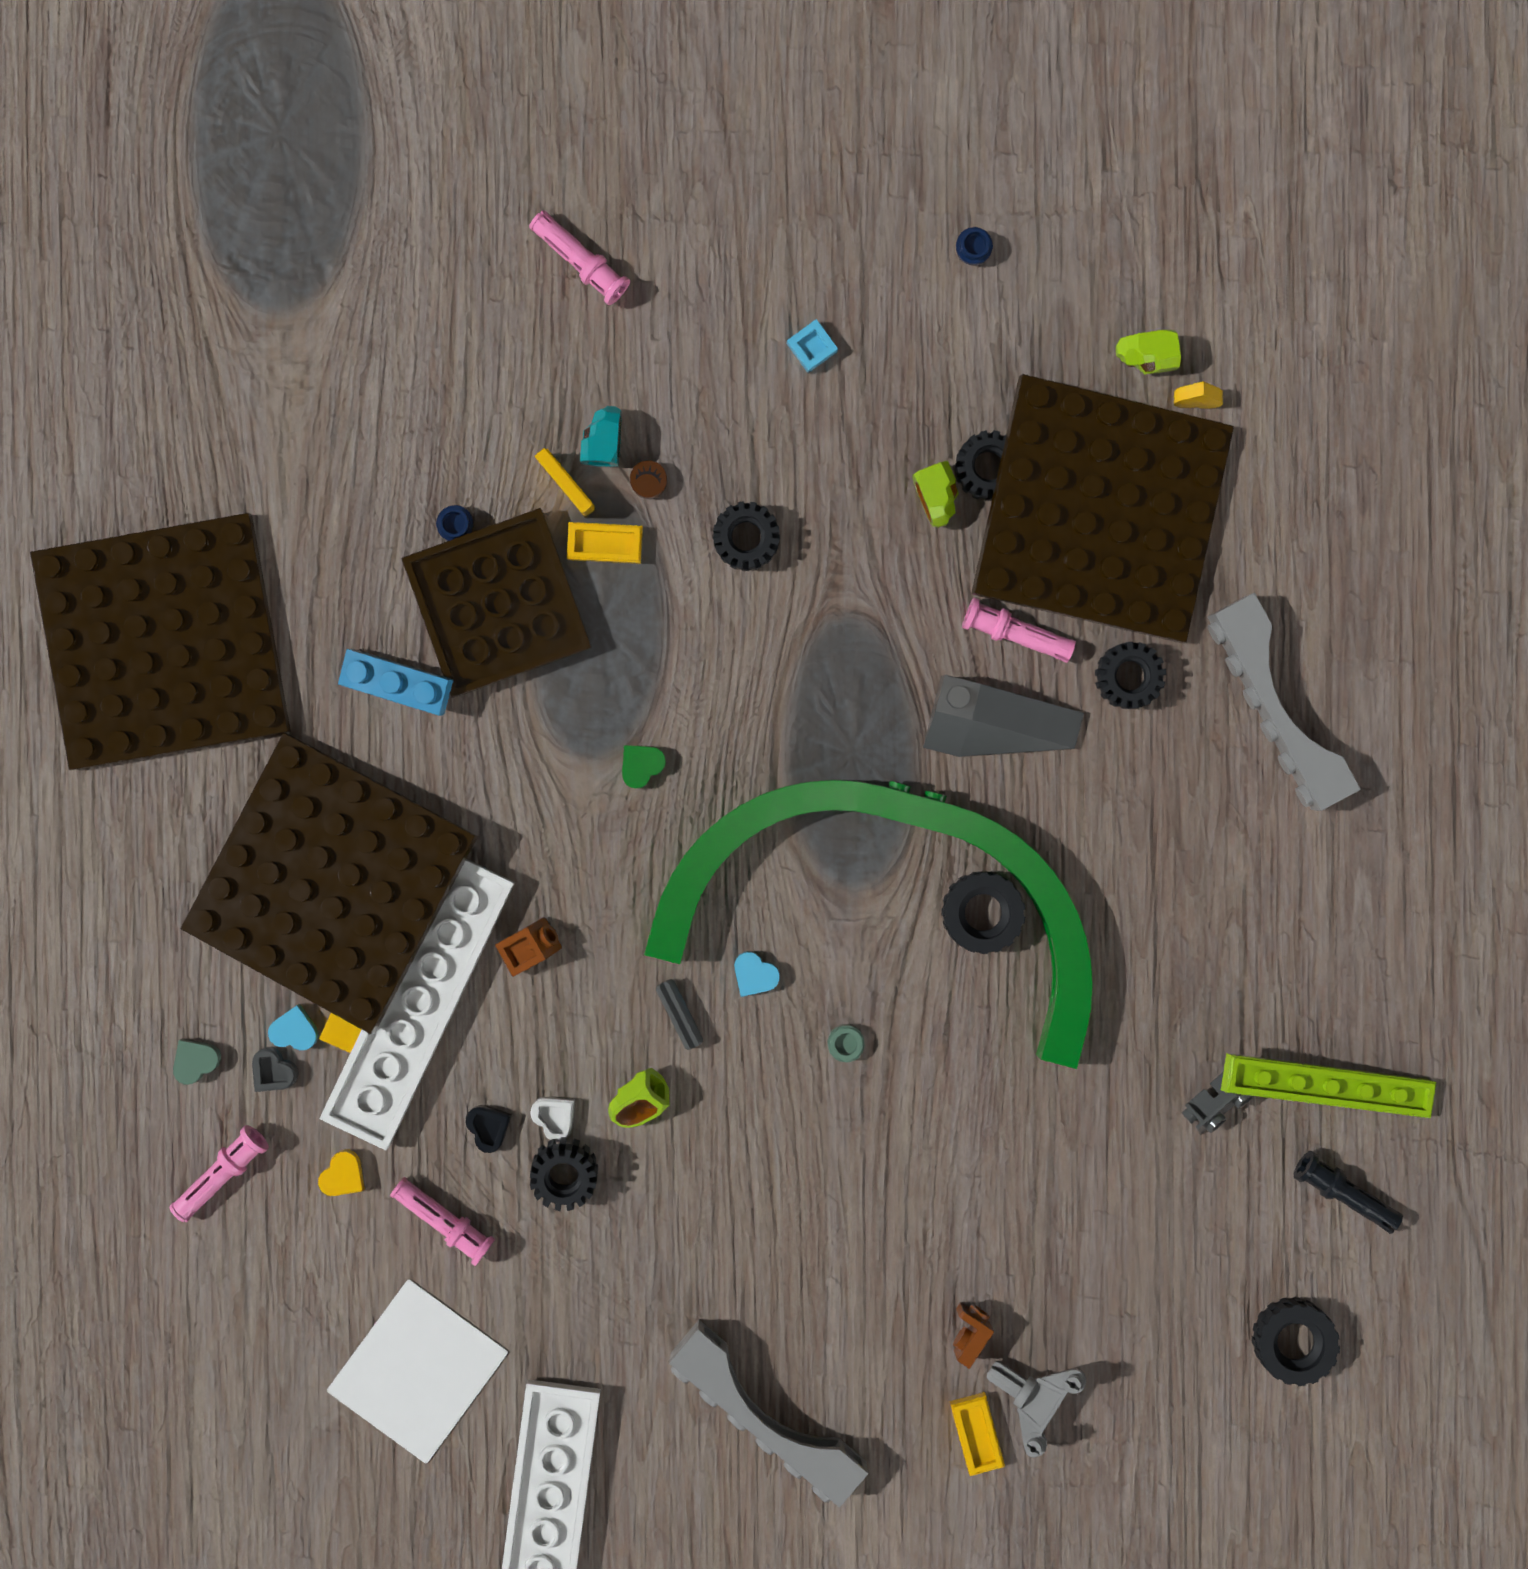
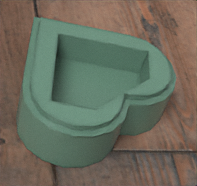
[173,1038,221,1085]

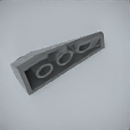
[923,675,1084,757]

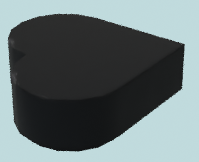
[465,1105,512,1153]

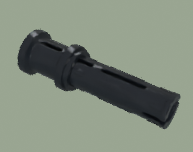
[1294,1151,1403,1234]

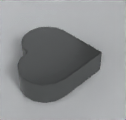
[252,1047,299,1092]

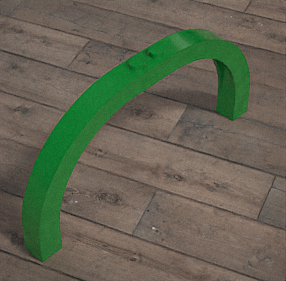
[644,780,1093,1069]

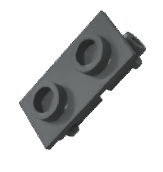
[1182,1072,1253,1135]

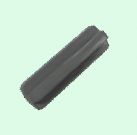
[656,979,703,1050]

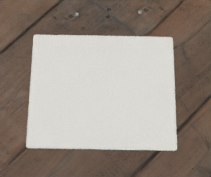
[327,1280,508,1463]

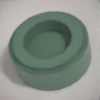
[827,1024,865,1062]

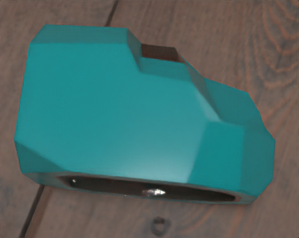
[580,406,622,467]

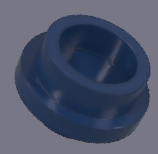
[956,227,993,265]
[436,505,474,541]

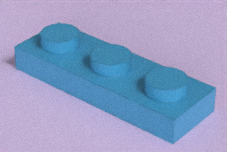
[338,649,453,716]

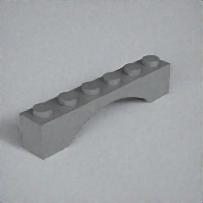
[1207,593,1361,811]
[669,1320,869,1508]

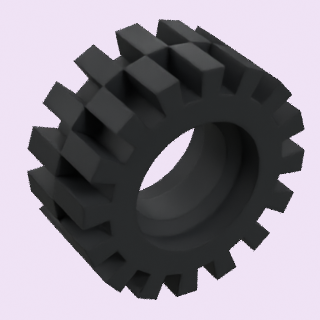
[954,430,1007,501]
[713,501,780,571]
[1095,641,1166,709]
[529,1137,598,1211]

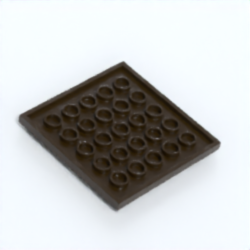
[971,374,1234,643]
[30,513,291,770]
[180,733,478,1034]

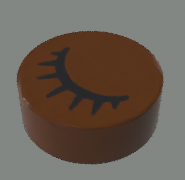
[630,461,667,499]

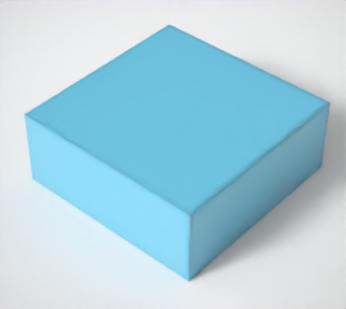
[786,319,838,373]

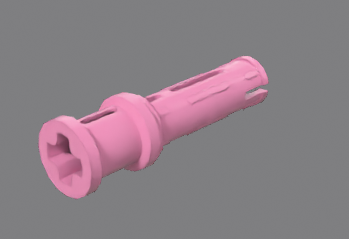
[529,210,630,305]
[962,597,1076,663]
[169,1125,269,1222]
[390,1177,495,1266]

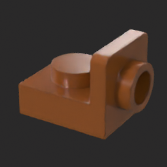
[495,917,562,977]
[953,1302,994,1369]

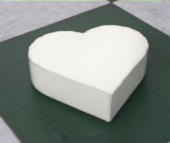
[530,1097,575,1142]

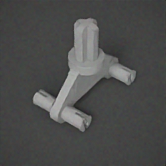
[987,1361,1086,1458]

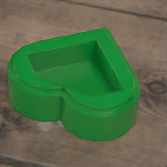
[622,745,666,789]

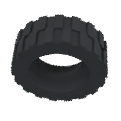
[941,871,1026,954]
[1251,1297,1340,1386]

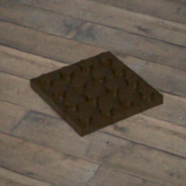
[401,508,592,698]

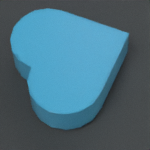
[734,951,779,997]
[268,1004,319,1051]

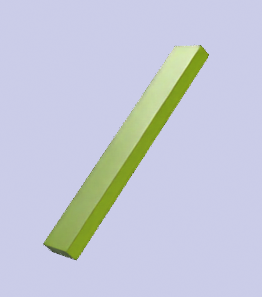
[1221,1053,1436,1118]

